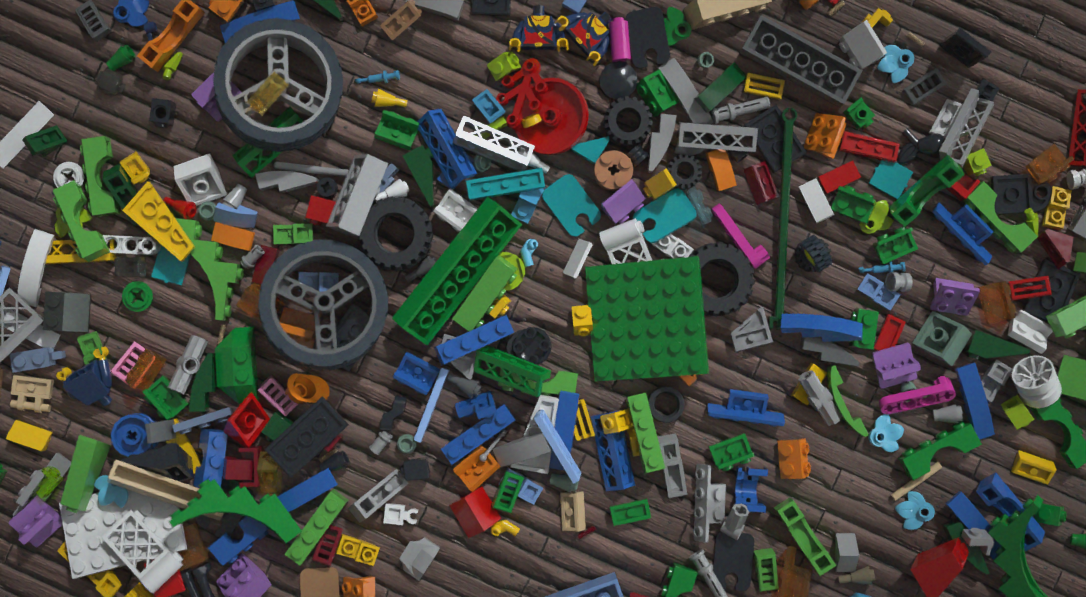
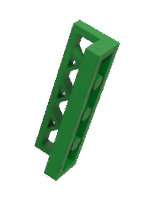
[232,106,304,178]
[474,345,551,397]

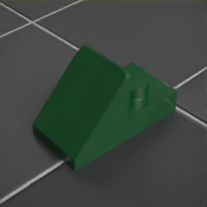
[22,125,67,157]

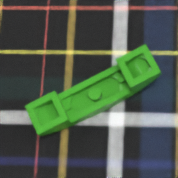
[827,365,868,437]

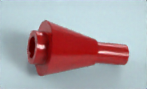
[163,197,197,220]

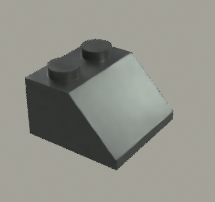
[43,291,91,332]

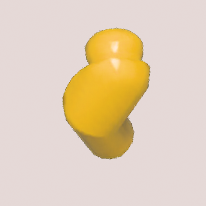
[491,520,520,536]

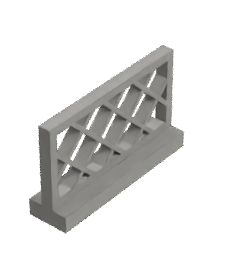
[0,288,44,362]

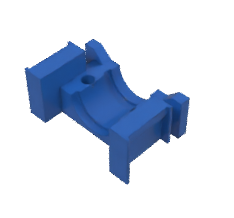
[734,466,768,514]

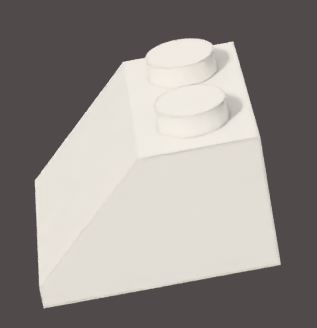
[839,20,887,70]
[174,153,227,206]

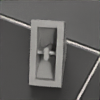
[835,533,859,572]

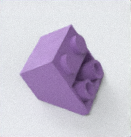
[216,553,272,597]

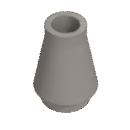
[222,184,247,209]
[933,404,962,423]

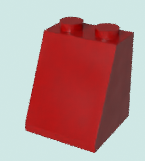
[910,537,969,597]

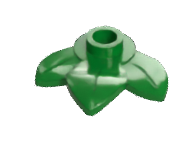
[664,7,692,46]

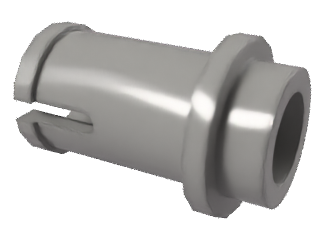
[241,245,265,269]
[369,430,393,455]

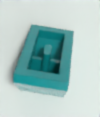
[571,136,609,165]

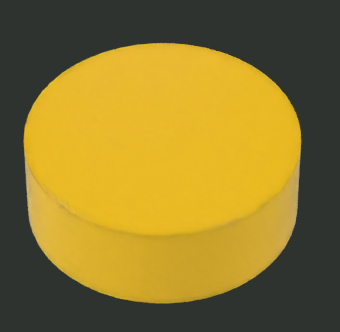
[522,113,542,128]

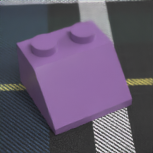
[600,179,645,225]

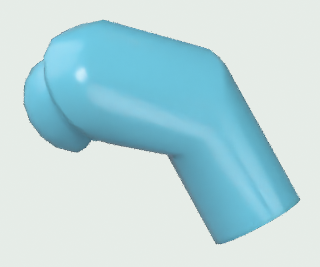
[520,239,538,267]

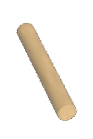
[891,462,942,501]

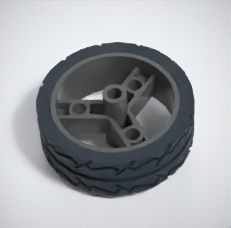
[259,240,388,371]

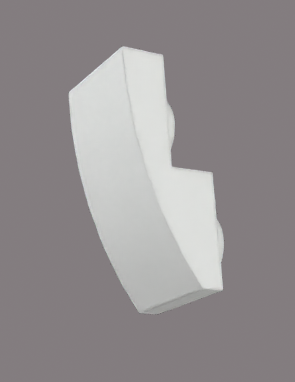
[799,178,834,223]
[651,234,694,259]

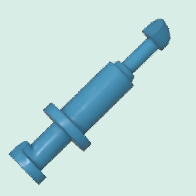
[355,70,400,84]
[858,261,906,273]

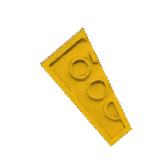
[122,181,195,262]

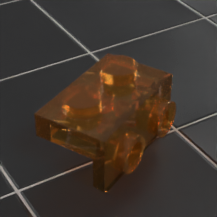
[125,348,167,390]

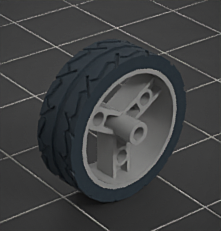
[213,18,343,152]

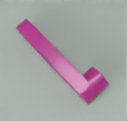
[711,203,770,269]
[879,376,956,414]

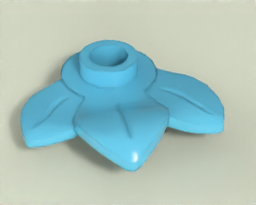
[877,45,915,83]
[868,414,904,452]
[94,475,129,508]
[895,491,935,530]

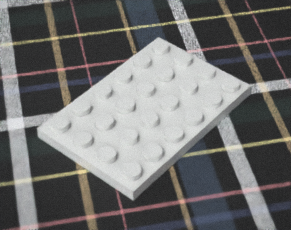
[59,489,187,579]

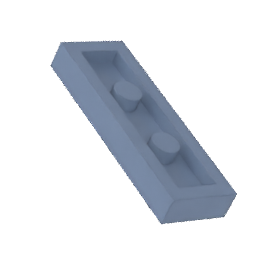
[172,407,233,434]

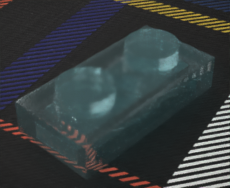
[686,187,713,225]

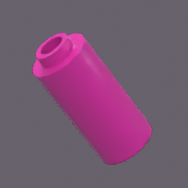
[609,17,631,62]

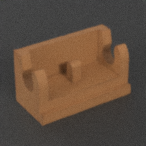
[380,0,422,40]

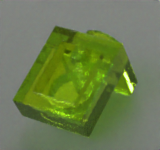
[36,466,64,498]

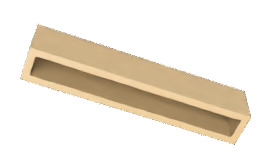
[107,460,223,521]

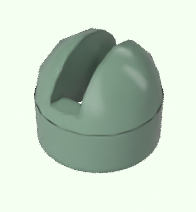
[697,52,714,68]
[900,381,916,393]

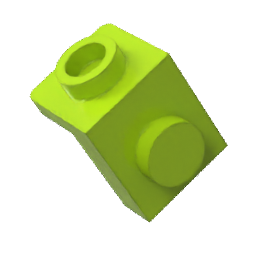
[487,51,521,81]

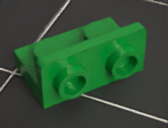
[636,69,680,117]
[831,185,876,225]
[848,308,879,350]

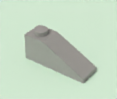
[348,469,409,523]

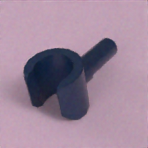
[144,22,157,41]

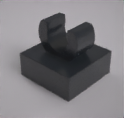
[976,79,1000,101]

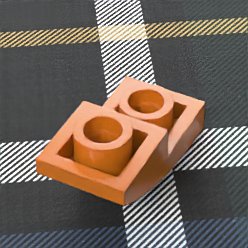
[347,0,378,27]
[706,149,737,191]
[211,222,255,251]

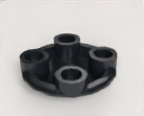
[599,61,637,100]
[513,327,552,365]

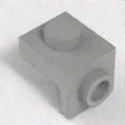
[962,528,994,555]

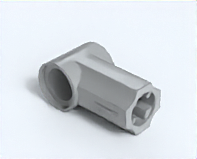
[720,503,749,540]

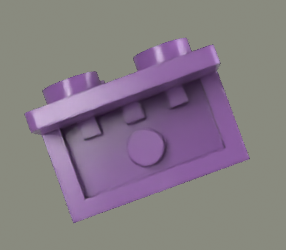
[192,72,242,122]
[930,278,980,316]
[872,343,921,389]
[9,496,63,547]

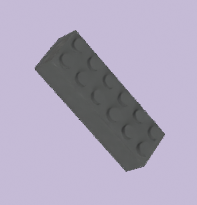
[739,15,863,108]

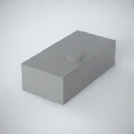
[326,154,388,236]

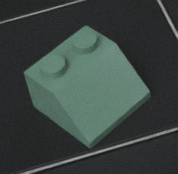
[913,311,972,366]

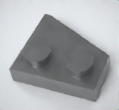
[730,307,773,353]

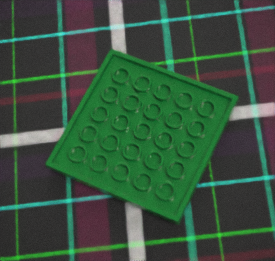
[585,256,709,381]

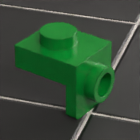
[1035,503,1067,526]

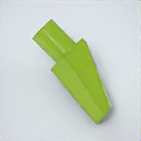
[162,52,183,80]
[1024,208,1039,236]

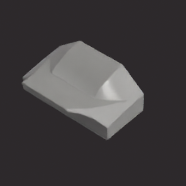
[399,537,440,580]

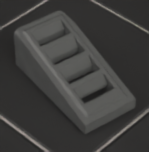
[75,0,112,42]
[903,67,947,105]

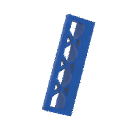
[417,109,477,188]
[591,410,635,491]

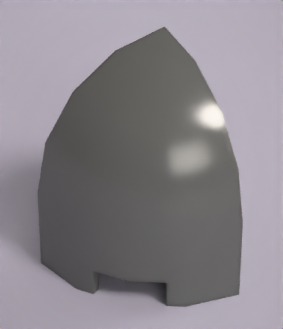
[674,130,709,156]

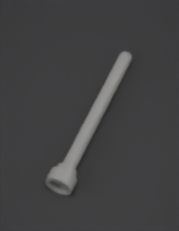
[274,162,348,177]

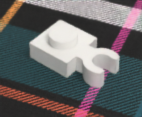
[383,503,418,525]

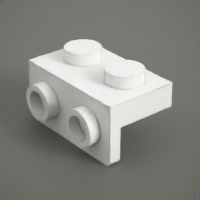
[433,188,478,232]

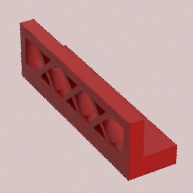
[1068,89,1086,166]

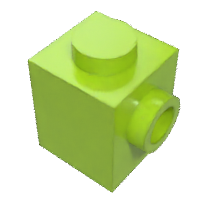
[959,148,992,176]
[1001,395,1034,430]

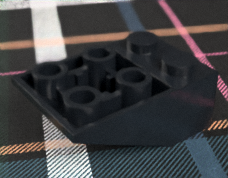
[121,443,194,482]

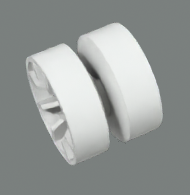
[1012,356,1062,408]

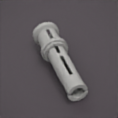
[711,96,770,124]
[689,549,728,597]

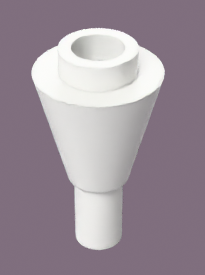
[518,147,550,173]
[374,179,409,203]

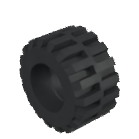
[603,96,653,147]

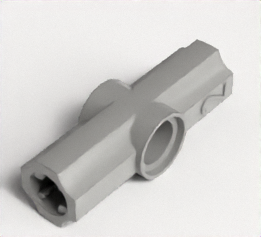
[167,335,208,395]
[798,370,842,426]

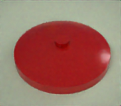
[513,78,589,155]

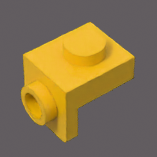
[861,8,893,28]
[120,151,150,185]
[489,295,511,318]
[571,305,593,336]

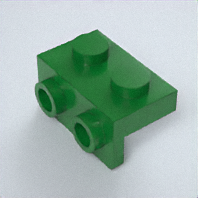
[374,110,419,151]
[873,226,918,265]
[142,375,189,420]
[708,433,755,471]

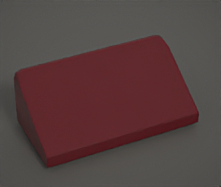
[744,161,779,205]
[252,245,280,284]

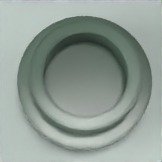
[473,154,491,172]
[198,201,216,221]
[397,434,417,454]

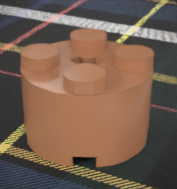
[594,151,633,191]

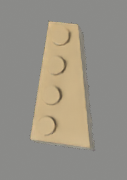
[683,0,772,30]

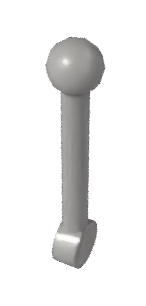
[479,429,507,462]

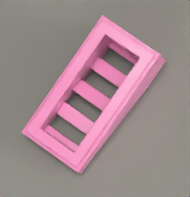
[111,341,150,385]
[258,375,298,417]

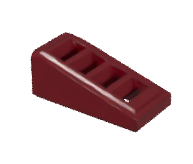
[312,525,343,567]

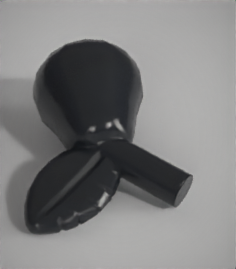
[898,128,944,164]

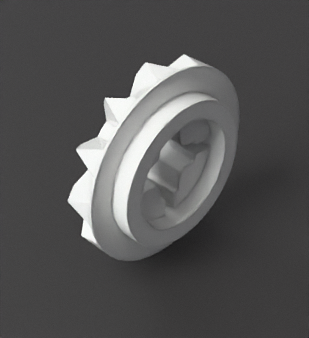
[53,162,85,188]

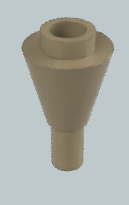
[838,566,875,585]

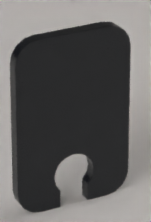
[625,7,670,68]
[197,478,254,538]
[712,531,755,591]

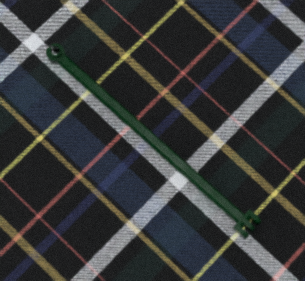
[768,108,797,330]

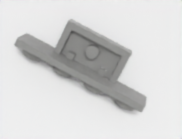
[13,453,71,516]
[693,464,726,543]

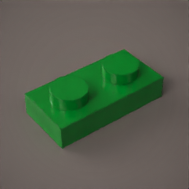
[609,498,651,526]

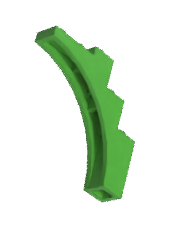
[148,218,243,321]

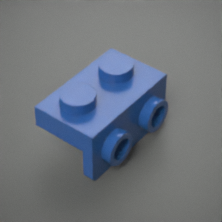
[393,352,441,395]

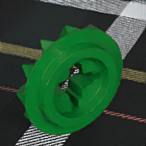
[122,281,154,312]

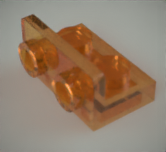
[1025,143,1074,184]
[977,281,1016,324]
[236,283,285,323]

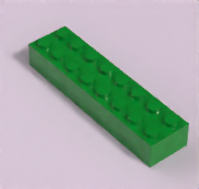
[392,197,522,345]

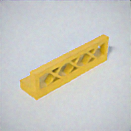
[45,239,116,264]

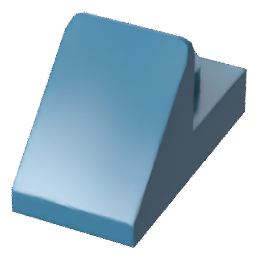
[472,89,505,124]
[511,189,544,224]

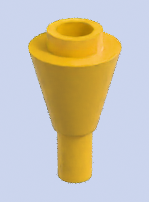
[371,88,408,108]

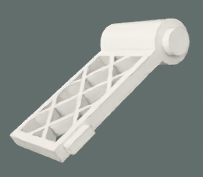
[599,219,652,264]
[101,510,184,593]

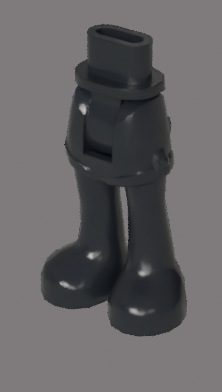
[180,562,215,597]

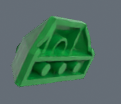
[215,327,259,404]

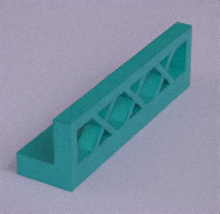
[466,168,545,201]

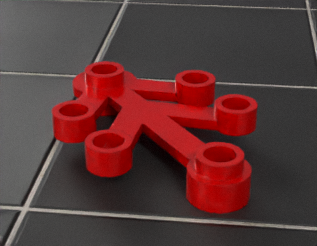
[496,58,548,130]

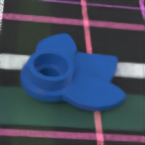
[113,0,149,27]

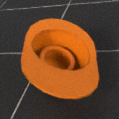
[285,373,330,404]

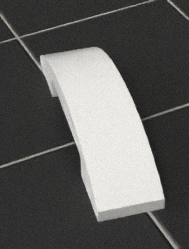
[17,229,54,307]

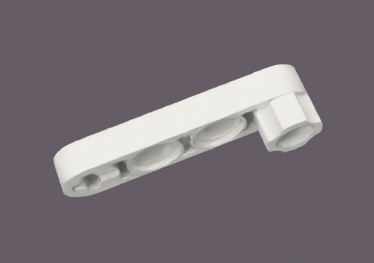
[103,235,161,255]

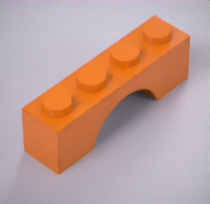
[137,0,205,72]

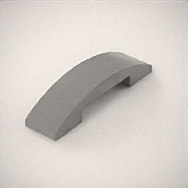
[658,58,714,133]

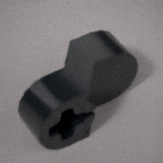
[380,395,407,432]

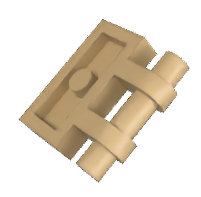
[10,375,54,413]

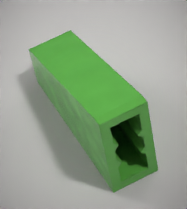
[60,435,111,513]

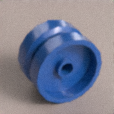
[111,413,159,457]

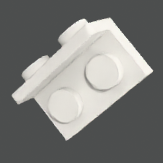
[1008,310,1053,354]

